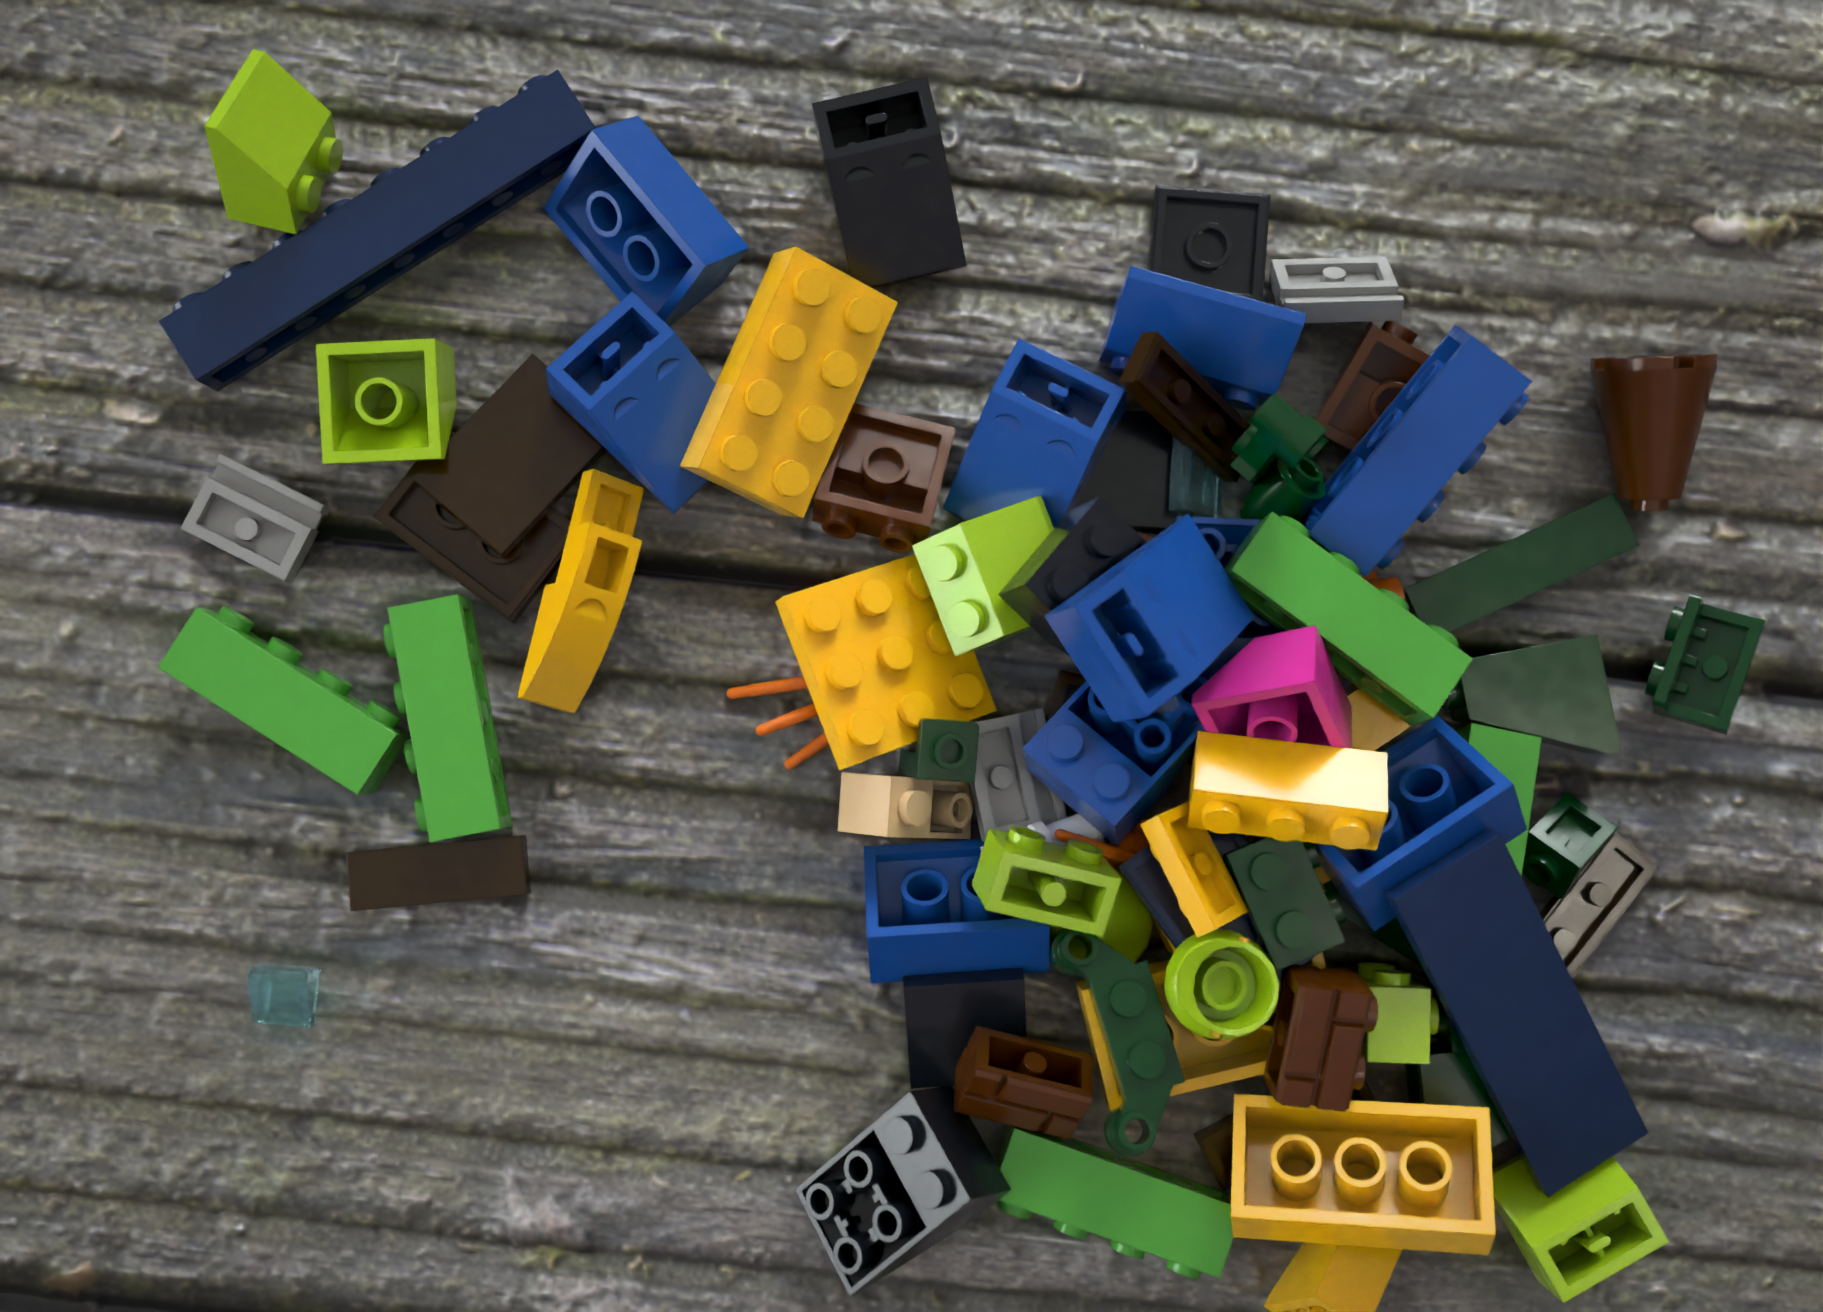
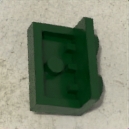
[1645,594,1765,735]
[1222,837,1346,971]

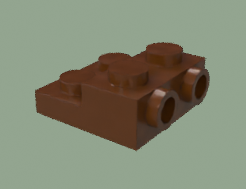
[1315,321,1431,451]
[812,403,956,553]

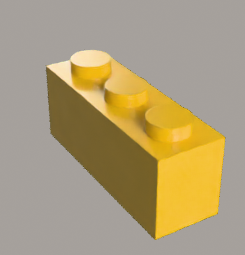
[1187,731,1388,850]

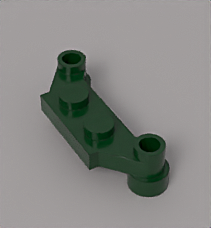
[1231,393,1329,486]
[1050,928,1185,1156]

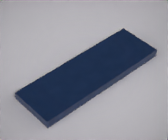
[1384,829,1648,1197]

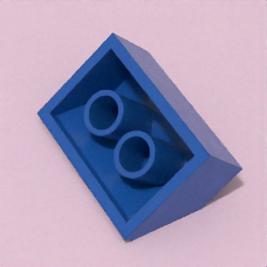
[543,116,749,327]
[1099,266,1307,410]
[1313,716,1527,931]
[864,839,1050,983]

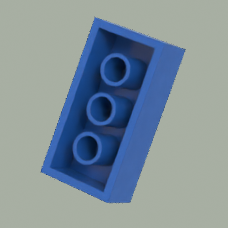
[1303,325,1532,578]

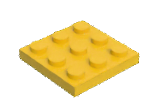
[775,554,997,771]

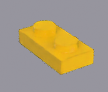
[1140,801,1249,938]

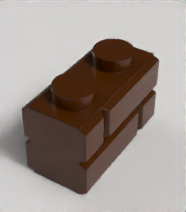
[1263,964,1378,1112]
[953,1026,1093,1139]

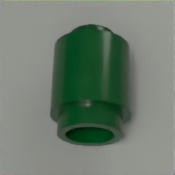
[1240,457,1326,522]

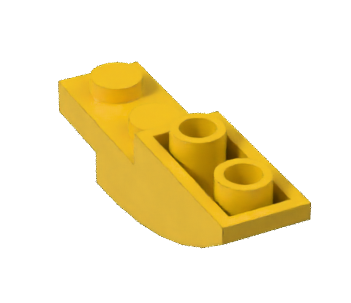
[517,468,644,714]

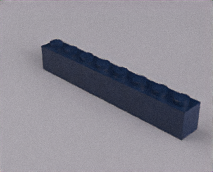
[159,69,596,392]

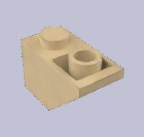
[837,772,973,839]

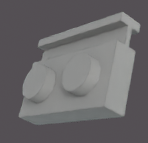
[1269,256,1404,323]
[180,453,331,583]
[969,708,1067,841]

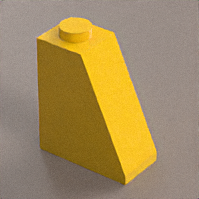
[1264,1242,1403,1312]

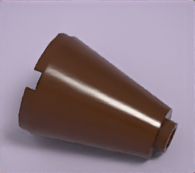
[1590,354,1717,511]

